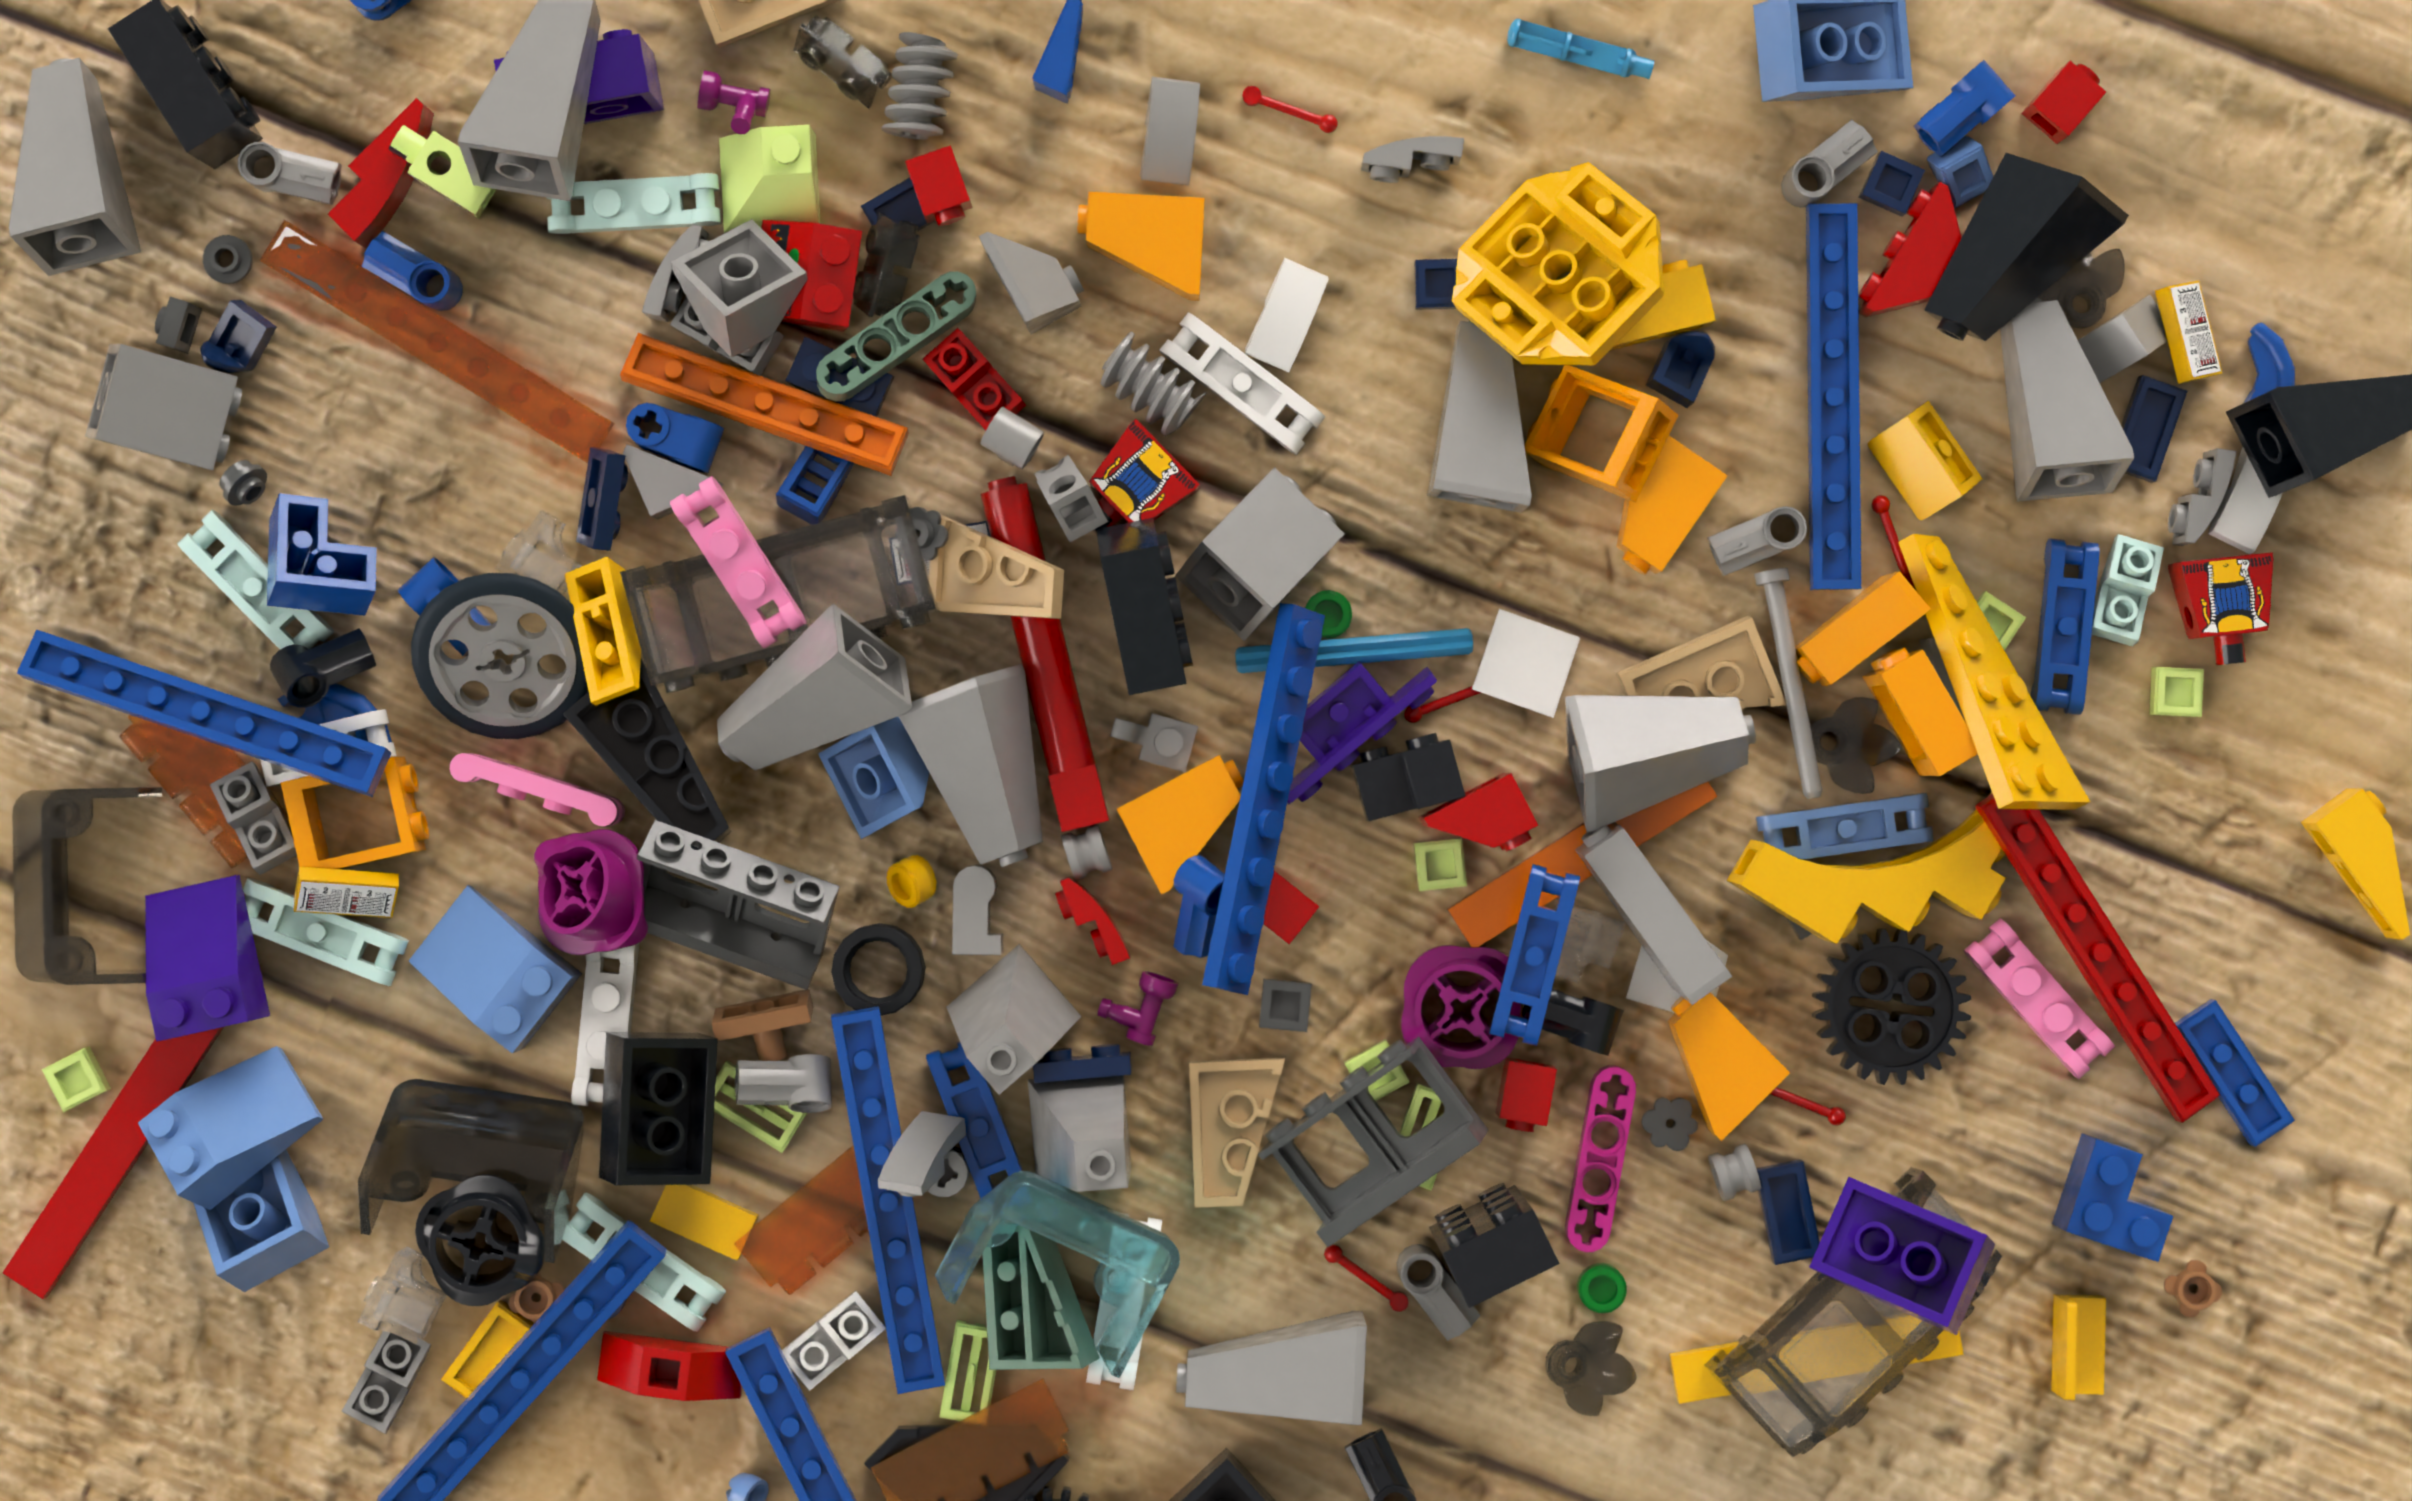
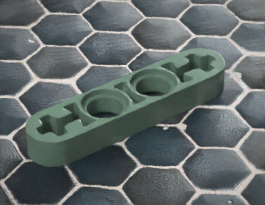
[816,271,976,401]

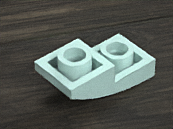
[2092,534,2164,647]

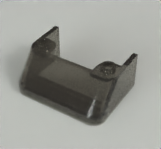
[12,787,162,985]
[358,1079,584,1263]

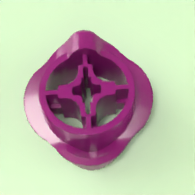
[534,829,648,955]
[1401,945,1521,1069]

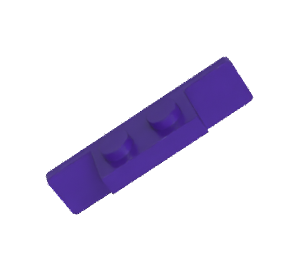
[1287,661,1437,805]

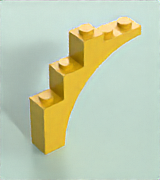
[1726,792,2006,944]

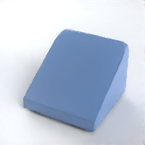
[1927,136,1993,208]

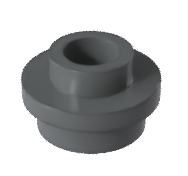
[203,235,253,284]
[219,460,267,506]

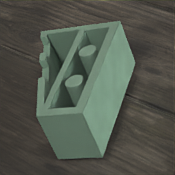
[981,1214,1100,1370]

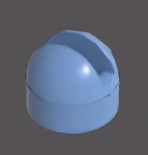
[726,1473,769,1501]

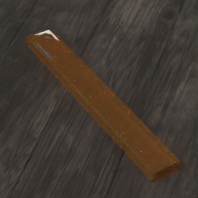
[259,220,615,463]

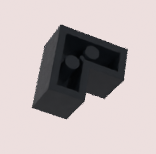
[1351,733,1465,822]

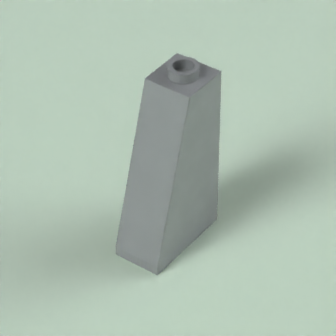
[1575,822,1732,1005]

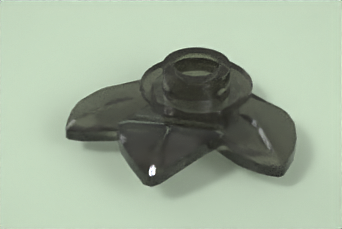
[2037,249,2125,329]
[1810,697,1902,794]
[1545,1321,1637,1416]

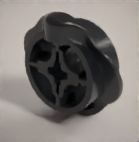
[415,1174,546,1306]

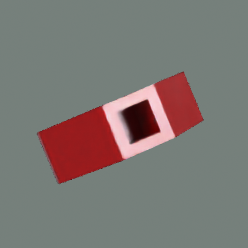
[1858,182,1962,318]
[597,1331,743,1401]

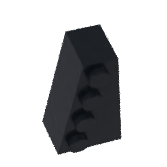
[563,658,732,850]

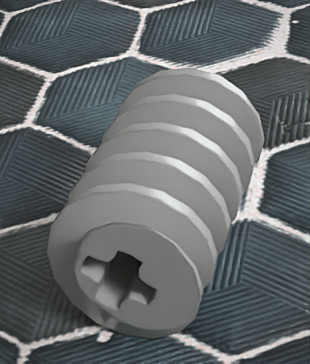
[881,32,958,140]
[1100,331,1207,437]

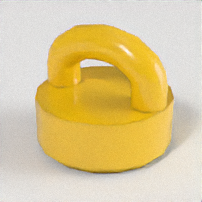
[886,855,937,908]

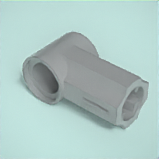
[1781,120,1878,208]
[238,142,342,205]
[980,407,1045,469]
[1707,506,1807,576]
[735,1054,832,1113]
[1397,1244,1480,1341]

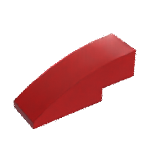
[328,98,434,248]

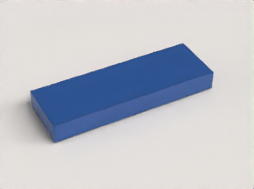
[2175,999,2295,1147]

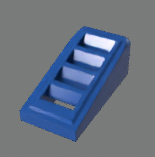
[1032,0,1083,104]
[776,446,854,527]

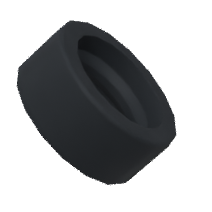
[831,923,926,1016]

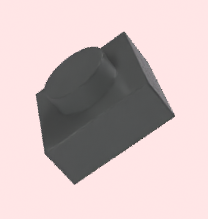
[155,297,202,354]
[1259,978,1312,1032]

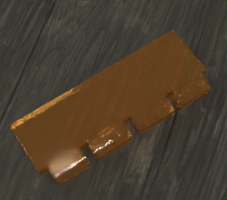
[119,715,290,868]
[734,1145,869,1295]
[871,1378,1070,1501]

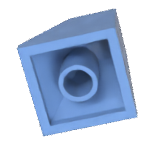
[818,716,929,839]

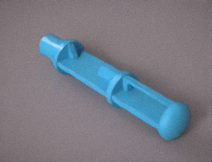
[1507,18,1655,79]

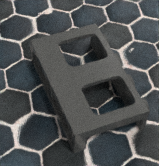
[636,820,840,990]
[1258,1036,1488,1247]

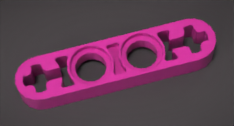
[1565,1065,1636,1252]

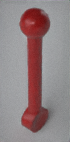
[1242,86,1338,133]
[1871,495,1915,589]
[1404,686,1481,723]
[1770,1087,1846,1126]
[1324,1244,1409,1312]

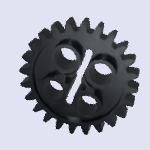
[1812,928,1971,1085]

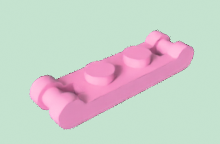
[670,476,806,648]
[449,753,625,826]
[1963,918,2115,1079]

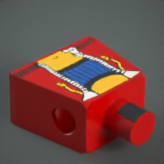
[1089,419,1200,532]
[2168,552,2274,665]

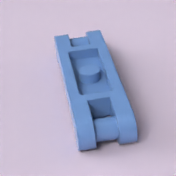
[1756,793,1934,860]

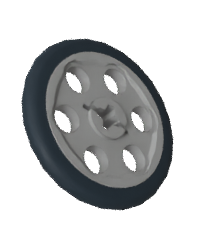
[411,573,588,739]

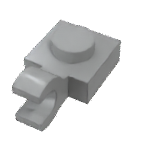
[1110,713,1198,772]

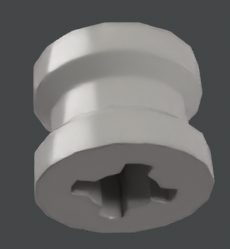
[1061,824,1112,881]
[1708,1144,1761,1201]
[928,1147,970,1197]

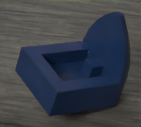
[200,300,277,373]
[1646,331,1715,408]

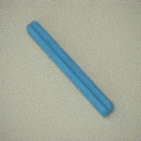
[1235,628,1473,673]

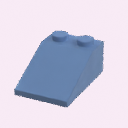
[1753,0,1913,102]
[409,885,582,1053]
[138,1046,323,1210]
[194,1150,329,1292]

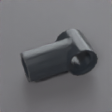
[270,628,376,708]
[1521,988,1624,1056]
[1344,1428,1416,1501]

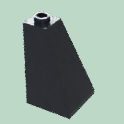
[1924,153,2129,341]
[2226,374,2412,498]

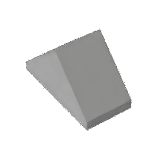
[2078,295,2167,383]
[623,444,723,520]

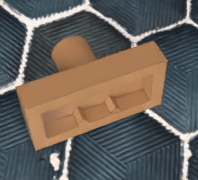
[711,989,814,1061]

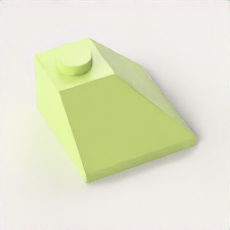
[719,125,820,233]

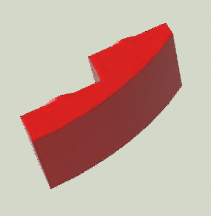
[922,327,1026,431]
[1055,876,1131,965]

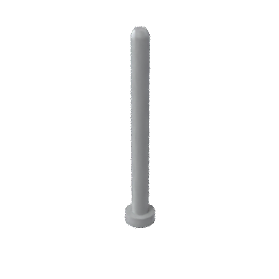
[1754,568,1822,799]

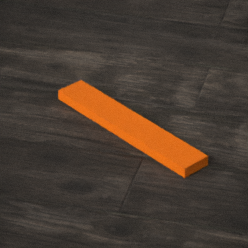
[620,333,909,476]
[1447,782,1717,948]

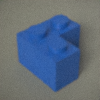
[267,493,377,616]
[2052,1133,2173,1262]

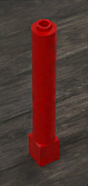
[980,476,1110,832]

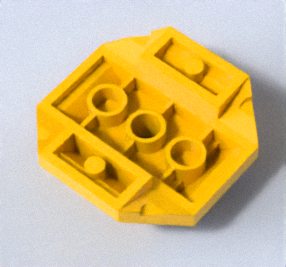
[1452,162,1664,365]

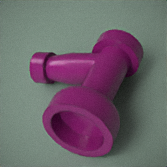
[697,70,771,134]
[1097,971,1179,1046]

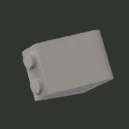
[85,344,242,470]
[1175,467,1345,641]

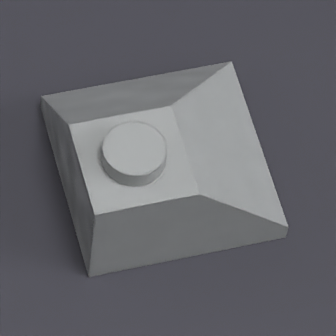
[671,219,808,358]
[979,232,1084,334]

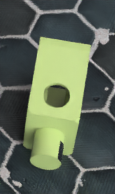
[388,125,497,219]

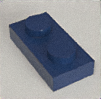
[785,337,894,417]
[576,447,628,551]
[1033,1044,1132,1083]

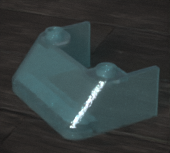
[935,1171,1180,1378]

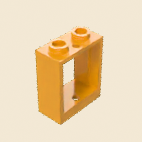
[1525,365,1679,503]
[1862,647,1978,776]
[280,757,430,869]

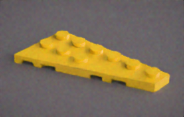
[1898,534,2090,810]

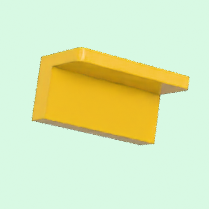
[1868,400,1983,520]
[2051,1294,2106,1400]

